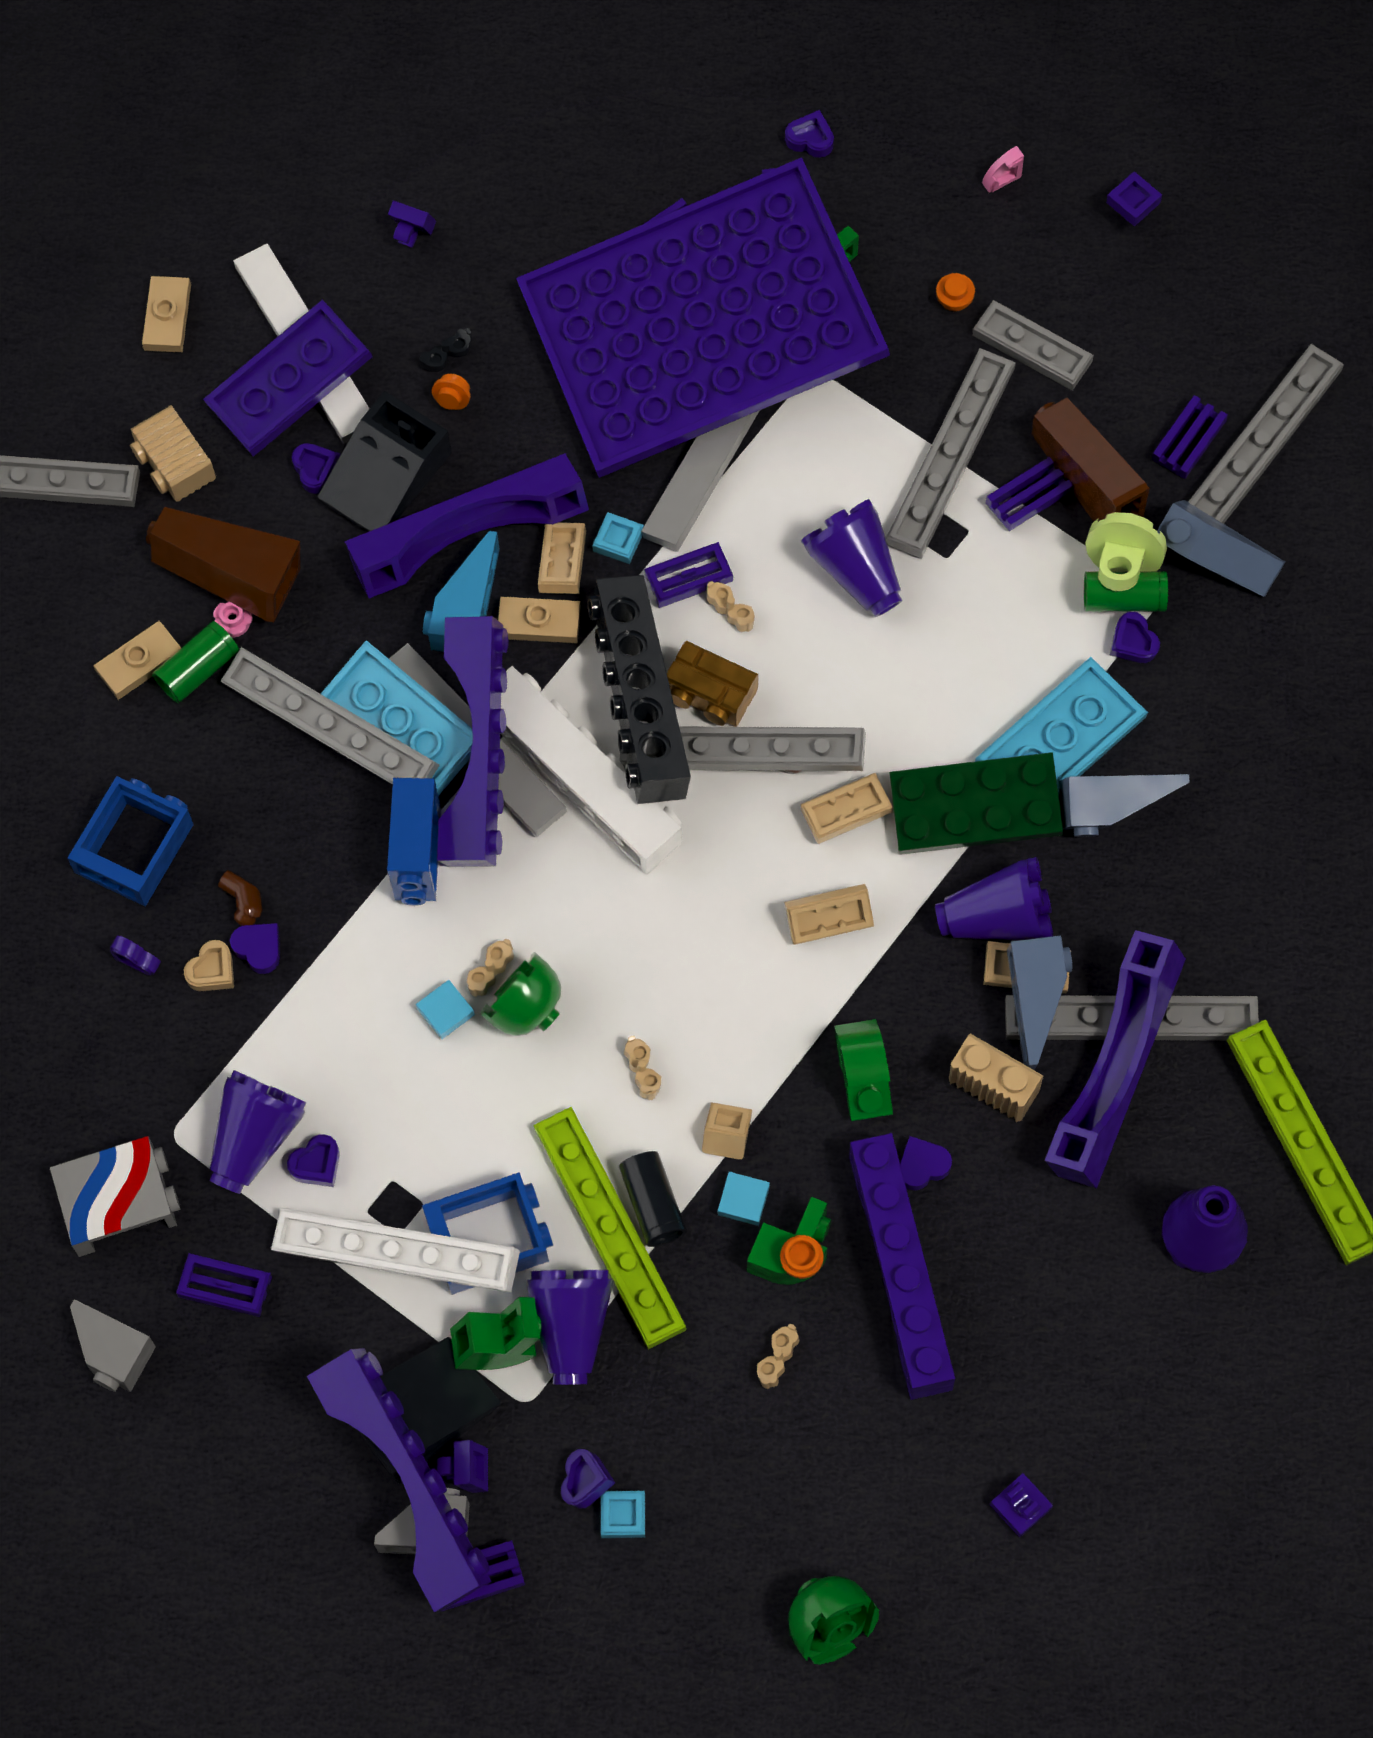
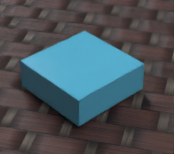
[592,512,644,564]
[416,980,475,1039]
[717,1172,770,1226]
[601,1491,645,1538]

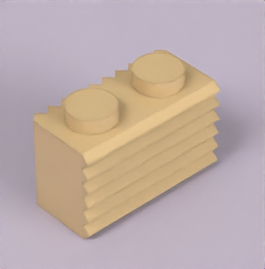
[130,405,216,502]
[949,1034,1043,1122]

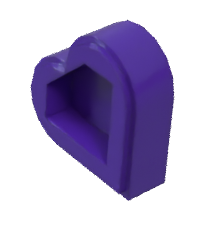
[785,110,834,158]
[292,443,341,494]
[1109,612,1160,663]
[230,923,280,974]
[110,935,161,976]
[287,1134,340,1187]
[900,1136,952,1191]
[561,1449,615,1509]

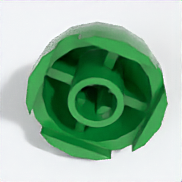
[480,952,561,1036]
[788,1576,879,1665]

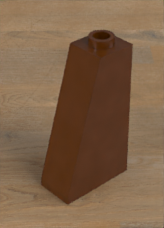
[1031,398,1150,522]
[146,507,300,623]

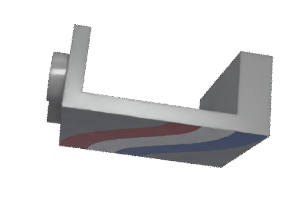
[50,1136,180,1257]

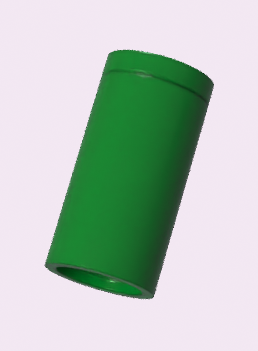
[1084,571,1168,612]
[152,621,239,704]

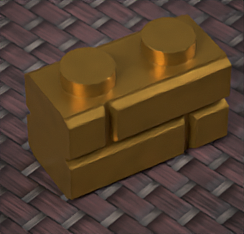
[667,641,758,727]

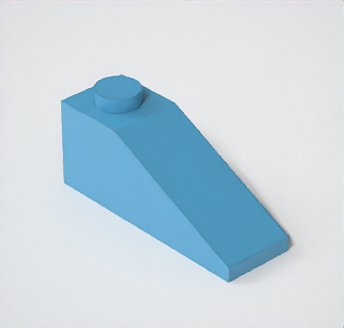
[423,531,500,652]

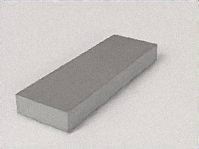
[972,300,1094,391]

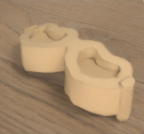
[706,581,755,632]
[467,939,514,997]
[624,1036,661,1100]
[757,1324,799,1389]

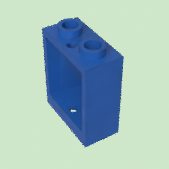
[68,776,194,907]
[387,778,441,906]
[422,1172,553,1295]

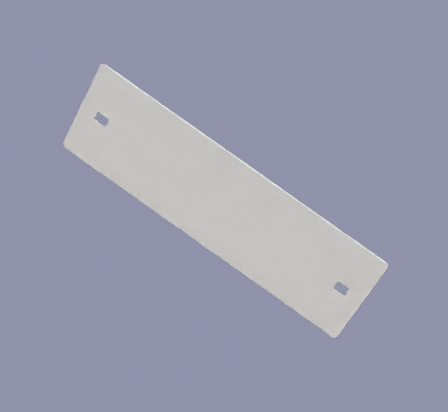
[174,380,1152,1402]

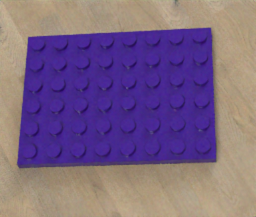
[516,157,890,478]

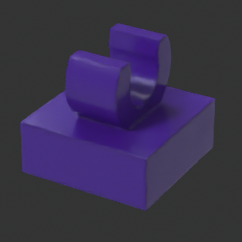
[1106,171,1162,226]
[388,200,436,248]
[437,1440,488,1493]
[990,1473,1053,1538]

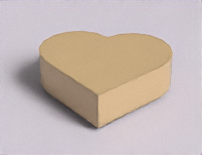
[184,940,234,991]

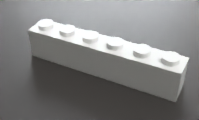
[500,666,682,875]

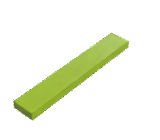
[1226,1020,1373,1265]
[534,1107,686,1349]

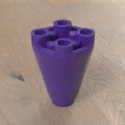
[801,499,903,617]
[935,857,1053,940]
[209,1070,306,1194]
[1162,1185,1248,1273]
[527,1270,612,1385]

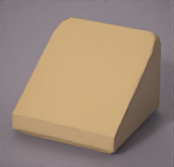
[702,1102,752,1159]

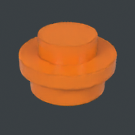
[936,273,975,311]
[432,374,471,410]
[780,1235,824,1279]

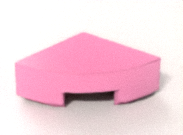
[982,146,1024,193]

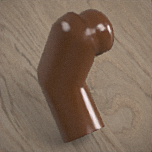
[218,870,262,926]

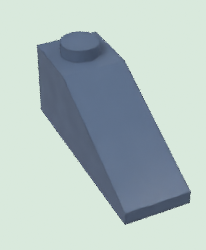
[1157,500,1285,597]
[1059,774,1190,837]
[1007,936,1072,1070]

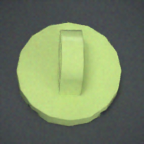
[1085,512,1167,591]

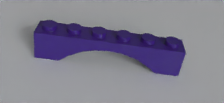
[345,453,589,599]
[437,616,509,867]
[1045,930,1186,1189]
[849,1133,955,1400]
[307,1348,492,1612]

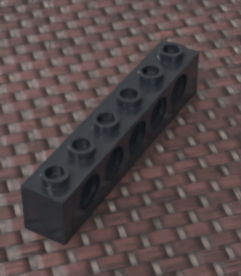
[588,575,691,804]

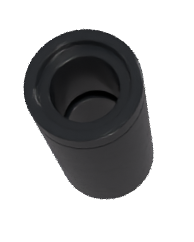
[619,1151,687,1247]

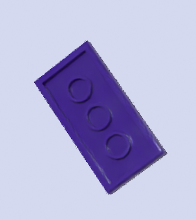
[203,299,373,457]

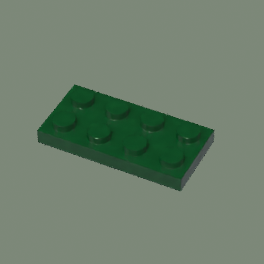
[889,752,1063,855]

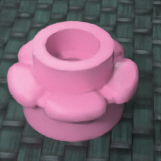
[213,601,252,637]

